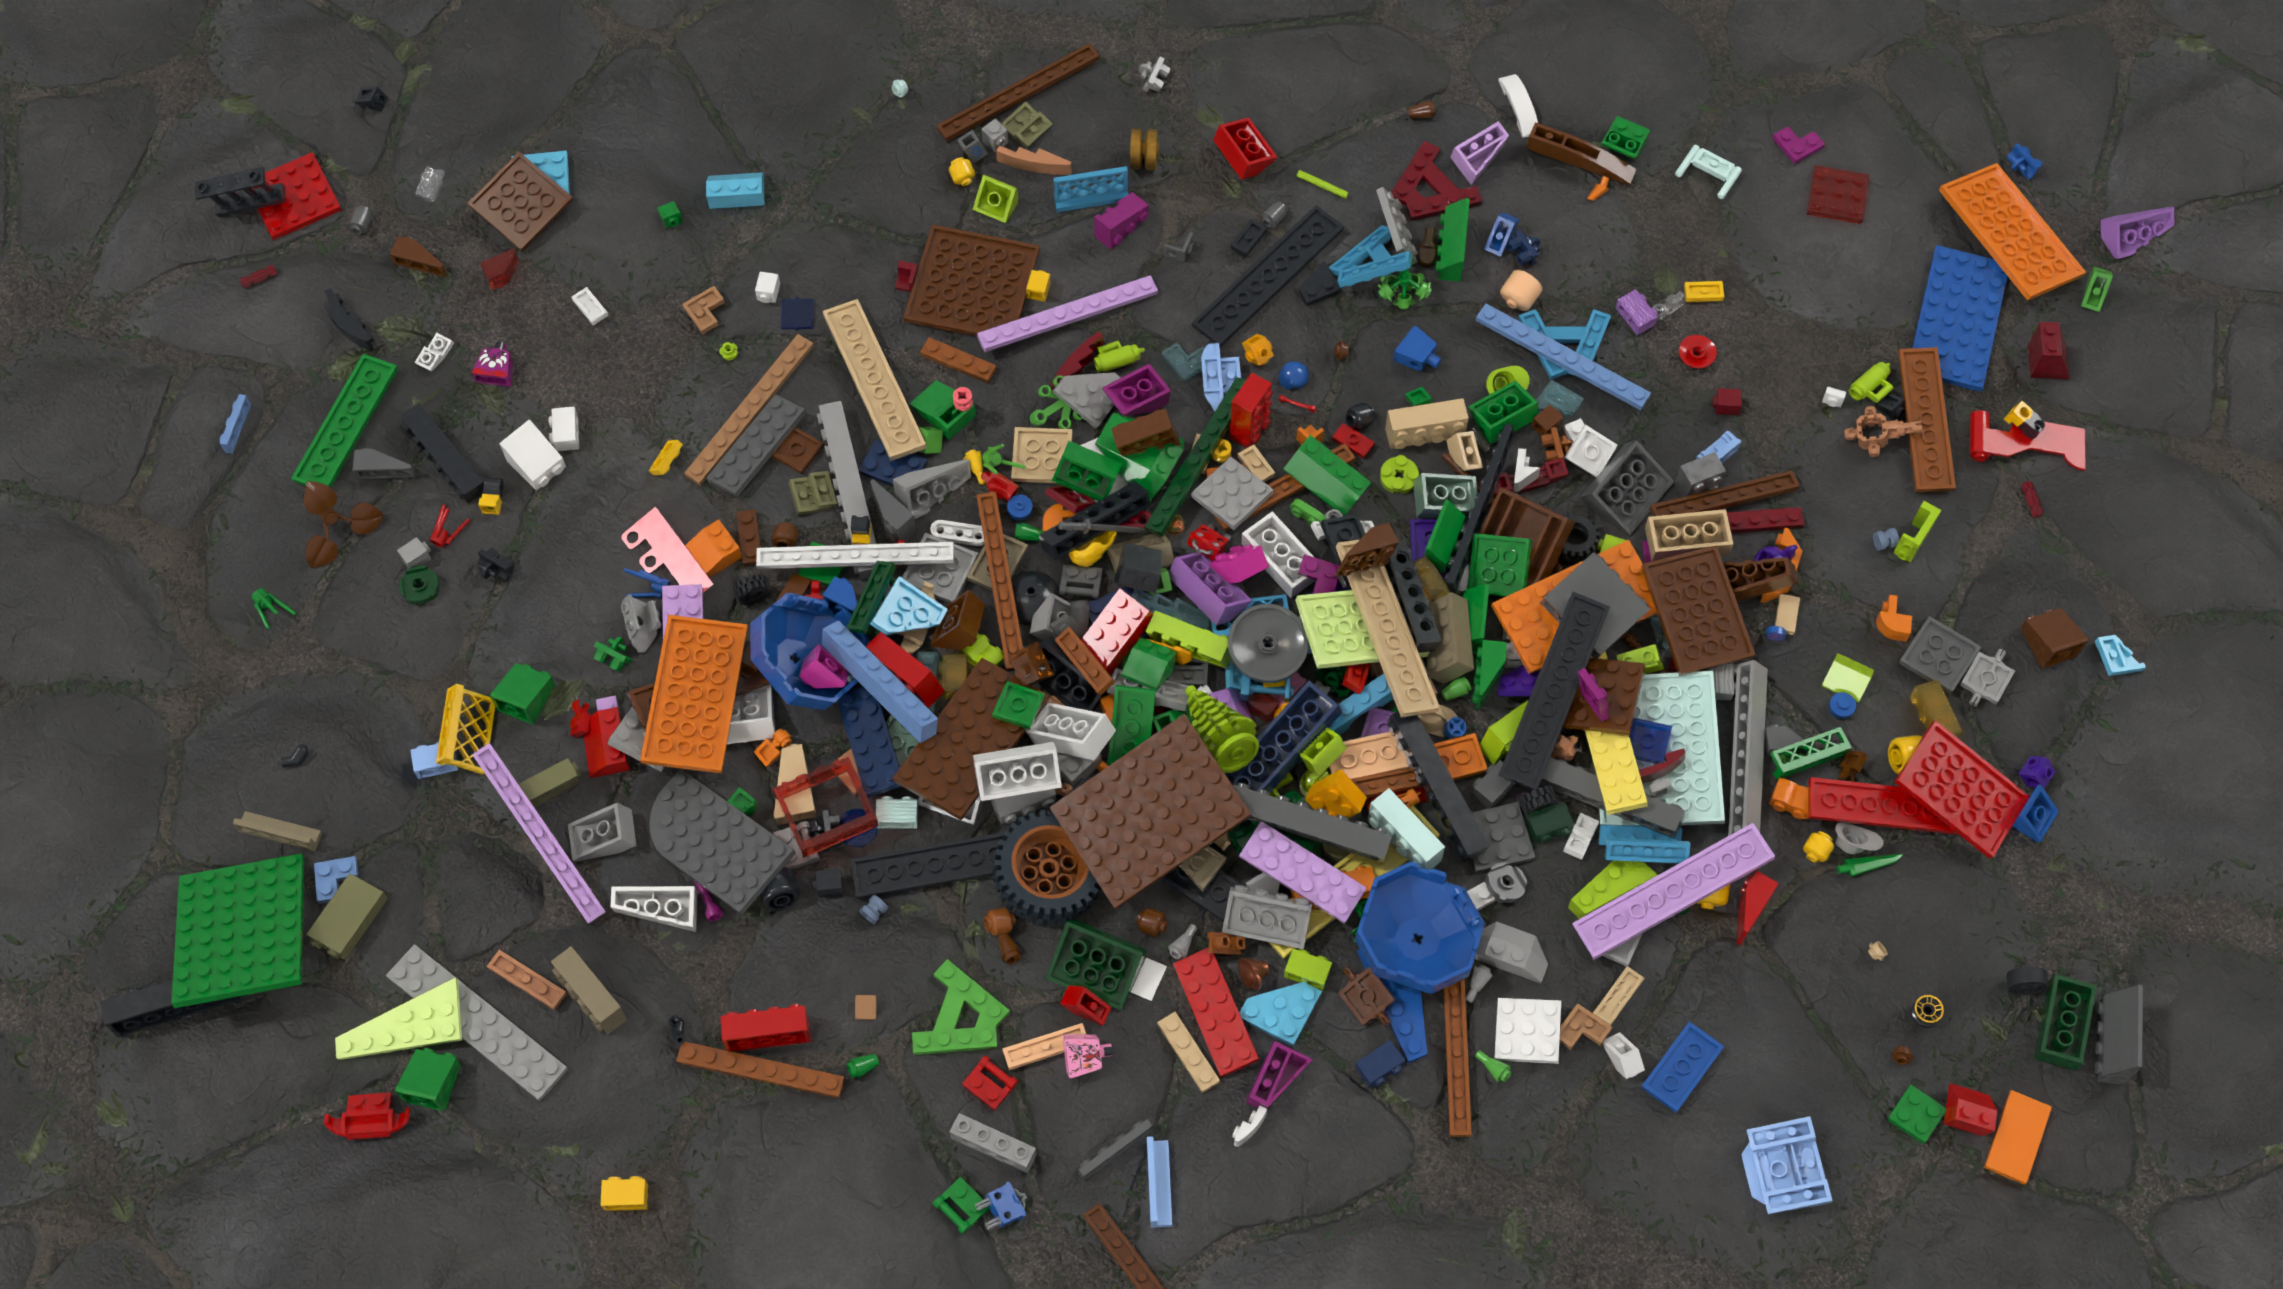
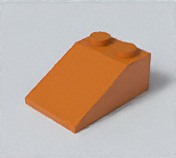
[685,519,742,578]

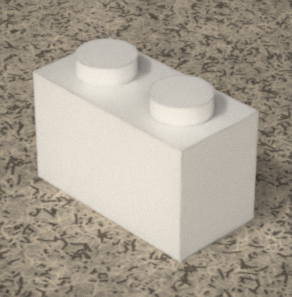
[549,407,579,451]

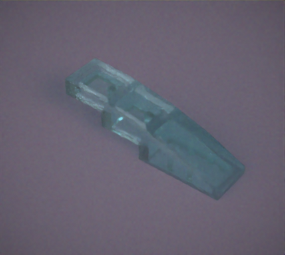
[1131,589,1209,629]

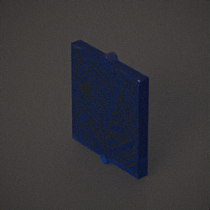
[781,297,813,331]

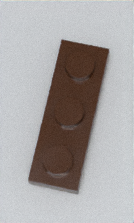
[736,509,761,567]

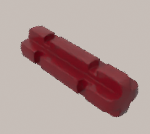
[240,264,277,288]
[2021,481,2043,518]

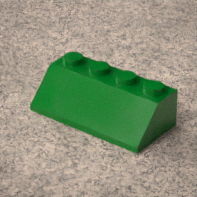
[1435,198,1470,282]
[1283,435,1371,516]

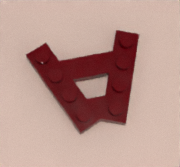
[1391,141,1482,221]

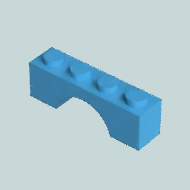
[1329,674,1394,735]

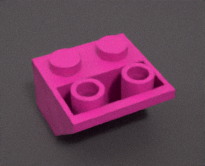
[1209,544,1269,583]

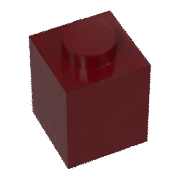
[1712,388,1741,415]

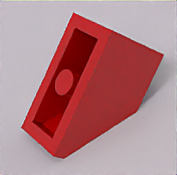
[1060,985,1112,1026]

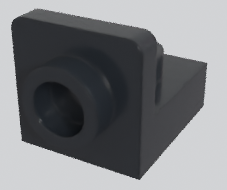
[355,86,388,111]
[1874,392,1906,421]

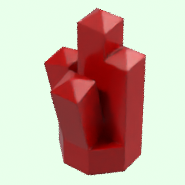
[981,471,1019,503]

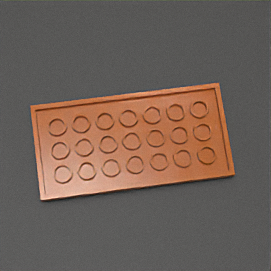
[1939,163,2086,301]
[1491,540,1657,674]
[640,614,748,774]

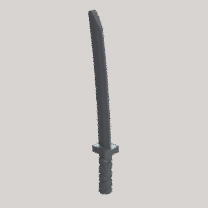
[1059,519,1151,535]

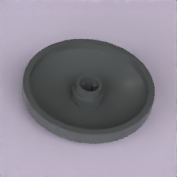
[1228,604,1308,683]

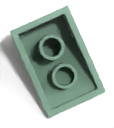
[1413,473,1477,519]

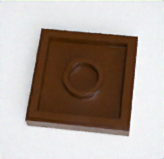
[771,427,824,474]

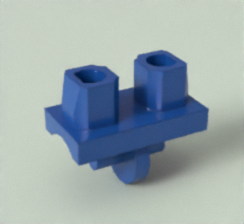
[2006,143,2043,180]

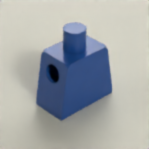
[1393,325,1442,371]

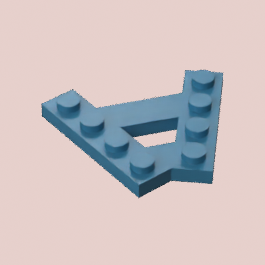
[1329,225,1412,288]
[1518,309,1611,380]

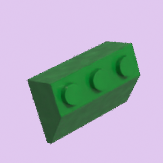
[1468,380,1538,444]
[1051,440,1122,501]
[1422,499,1466,574]
[1462,584,1489,654]

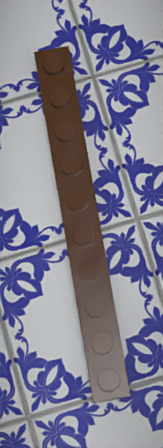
[936,43,1100,142]

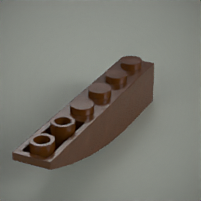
[1526,122,1637,185]

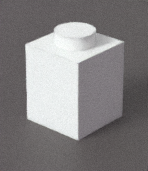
[755,272,780,303]

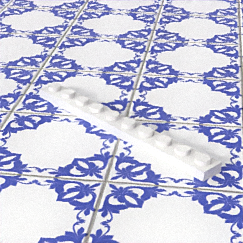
[756,542,954,569]

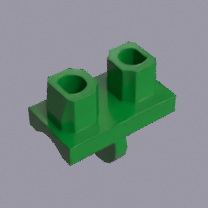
[593,636,633,672]

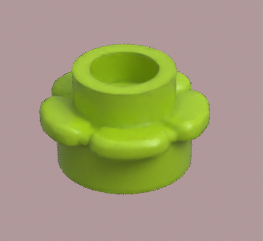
[719,342,738,360]

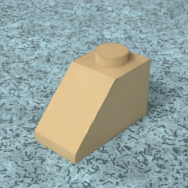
[1446,431,1483,471]

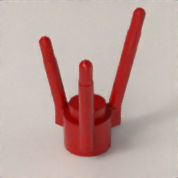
[429,504,470,548]

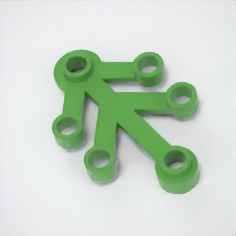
[1030,376,1083,429]

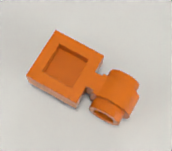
[754,728,792,767]

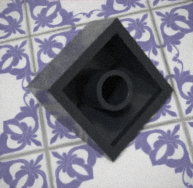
[1114,542,1162,593]

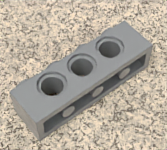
[950,1113,1037,1174]

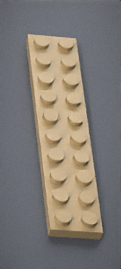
[823,299,926,461]
[1336,540,1440,717]

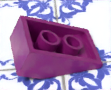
[1102,364,1171,417]

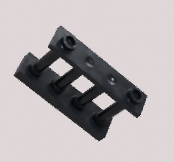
[195,167,286,217]

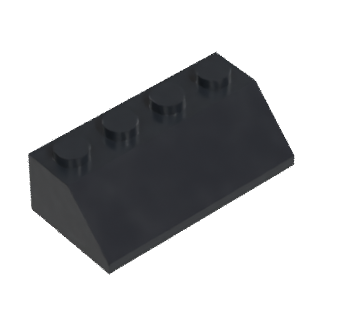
[1038,636,1107,712]

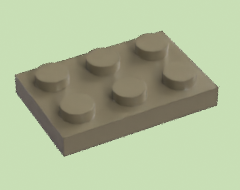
[967,534,1028,591]

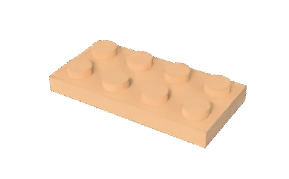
[1329,732,1409,779]

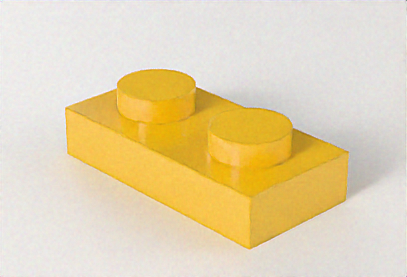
[1684,281,1724,302]
[648,440,683,476]

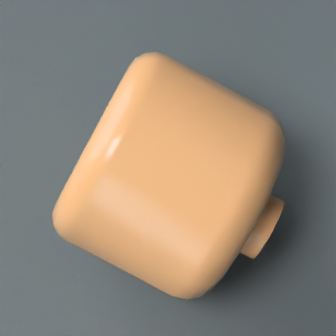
[1500,270,1542,311]

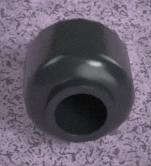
[1345,402,1375,430]

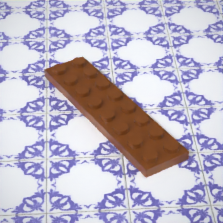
[1898,347,1956,492]

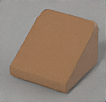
[855,995,877,1020]

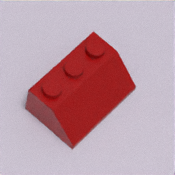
[1213,117,1277,180]
[583,707,630,778]

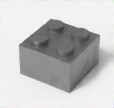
[1674,452,1726,497]

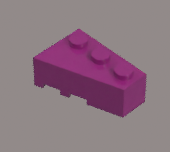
[1245,1041,1313,1109]

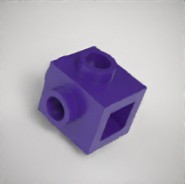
[2018,756,2056,789]

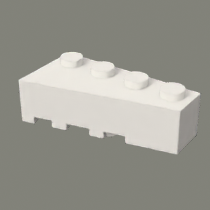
[611,886,698,932]

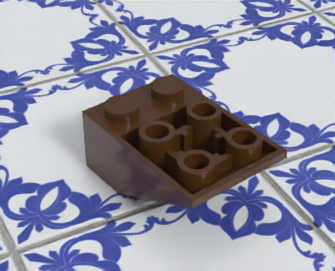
[1335,523,1399,577]

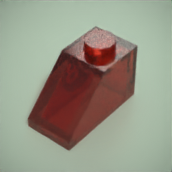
[479,248,519,290]

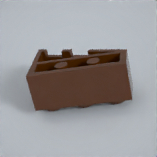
[1111,408,1181,456]

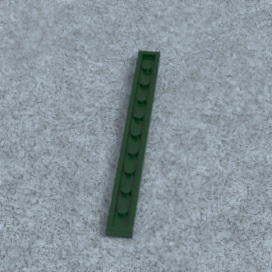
[1145,377,1246,537]

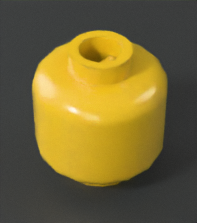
[948,157,975,186]
[1803,831,1834,863]

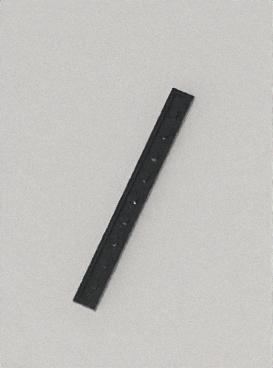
[1445,424,1515,594]

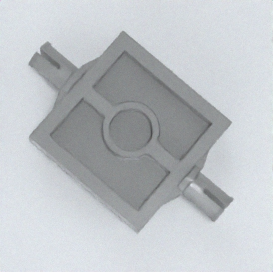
[1960,649,2015,707]

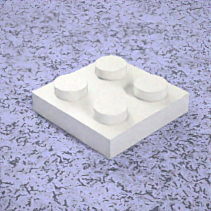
[1564,425,1618,478]

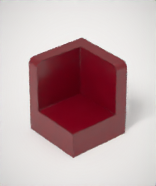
[895,261,918,292]

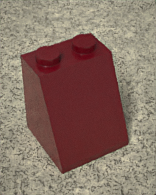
[2028,322,2070,379]

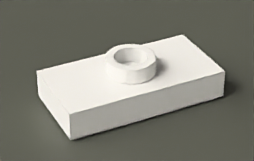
[571,287,609,325]

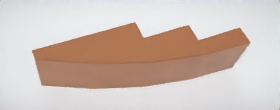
[996,146,1072,175]

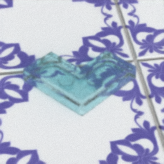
[1162,343,1205,382]

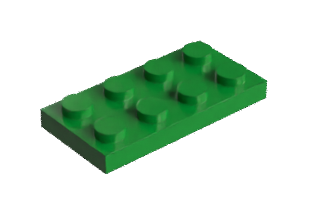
[1108,685,1156,765]

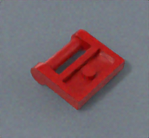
[962,1055,1018,1111]

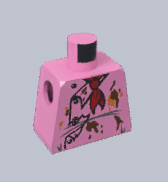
[1062,1034,1113,1078]

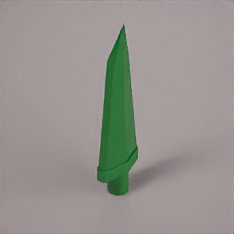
[1836,854,1904,877]

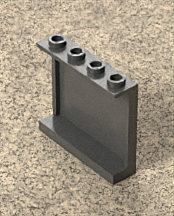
[1540,552,1650,660]

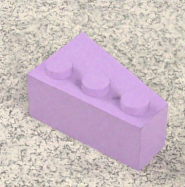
[1450,121,1509,186]

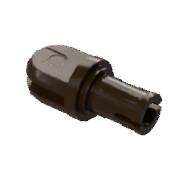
[1418,226,1438,267]

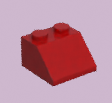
[1944,1083,1997,1136]

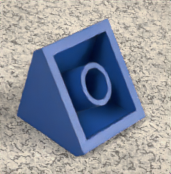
[2012,785,2059,842]

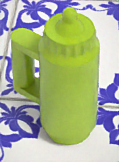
[1094,341,1145,373]
[1849,362,1893,403]

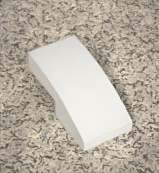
[1563,813,1599,860]

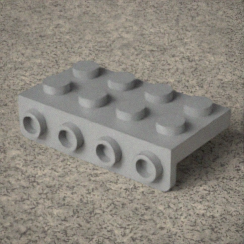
[1222,885,1313,949]

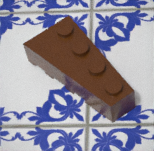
[1723,557,1799,602]

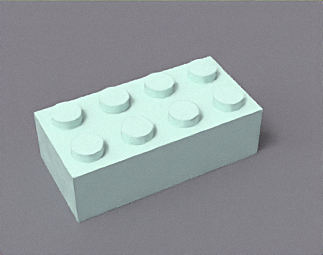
[1368,788,1445,870]

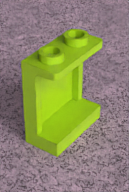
[1893,501,1941,563]

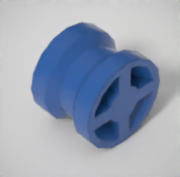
[1443,717,1466,740]

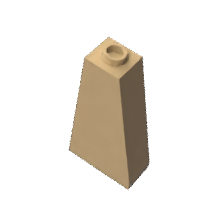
[774,744,817,826]

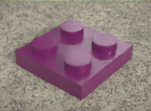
[1577,668,1609,722]

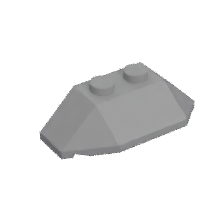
[1474,922,1548,984]

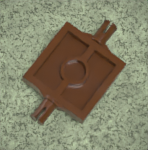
[1338,966,1396,1027]

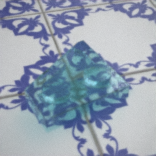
[1536,380,1584,415]

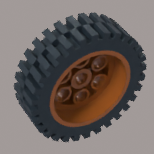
[993,810,1101,926]

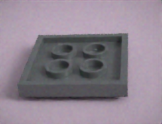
[1899,616,1981,694]
[1471,802,1535,874]

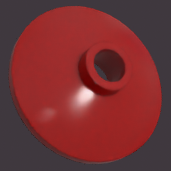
[1678,335,1717,369]

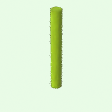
[1297,170,1349,199]

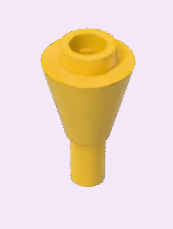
[963,450,987,485]

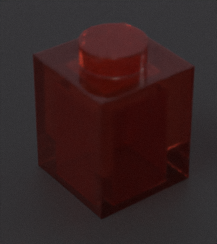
[1248,693,1280,723]

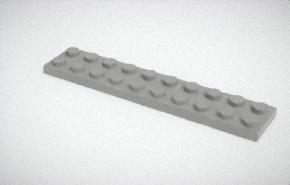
[386,944,568,1101]

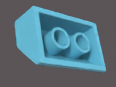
[706,172,765,209]

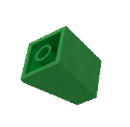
[490,663,555,725]
[395,1048,461,1112]

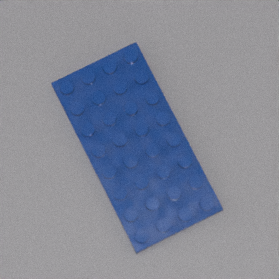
[1912,245,2007,392]

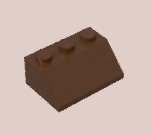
[931,590,985,650]

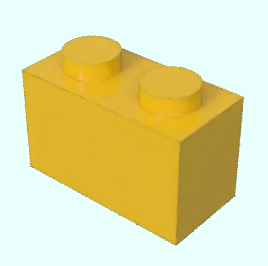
[601,1176,648,1211]

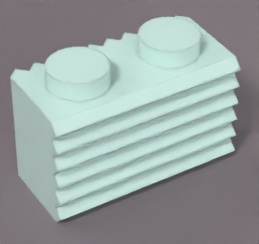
[875,796,918,829]

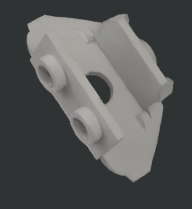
[621,594,662,652]

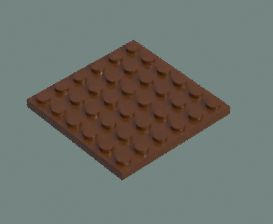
[903,224,1040,336]

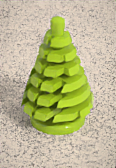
[1185,685,1259,773]

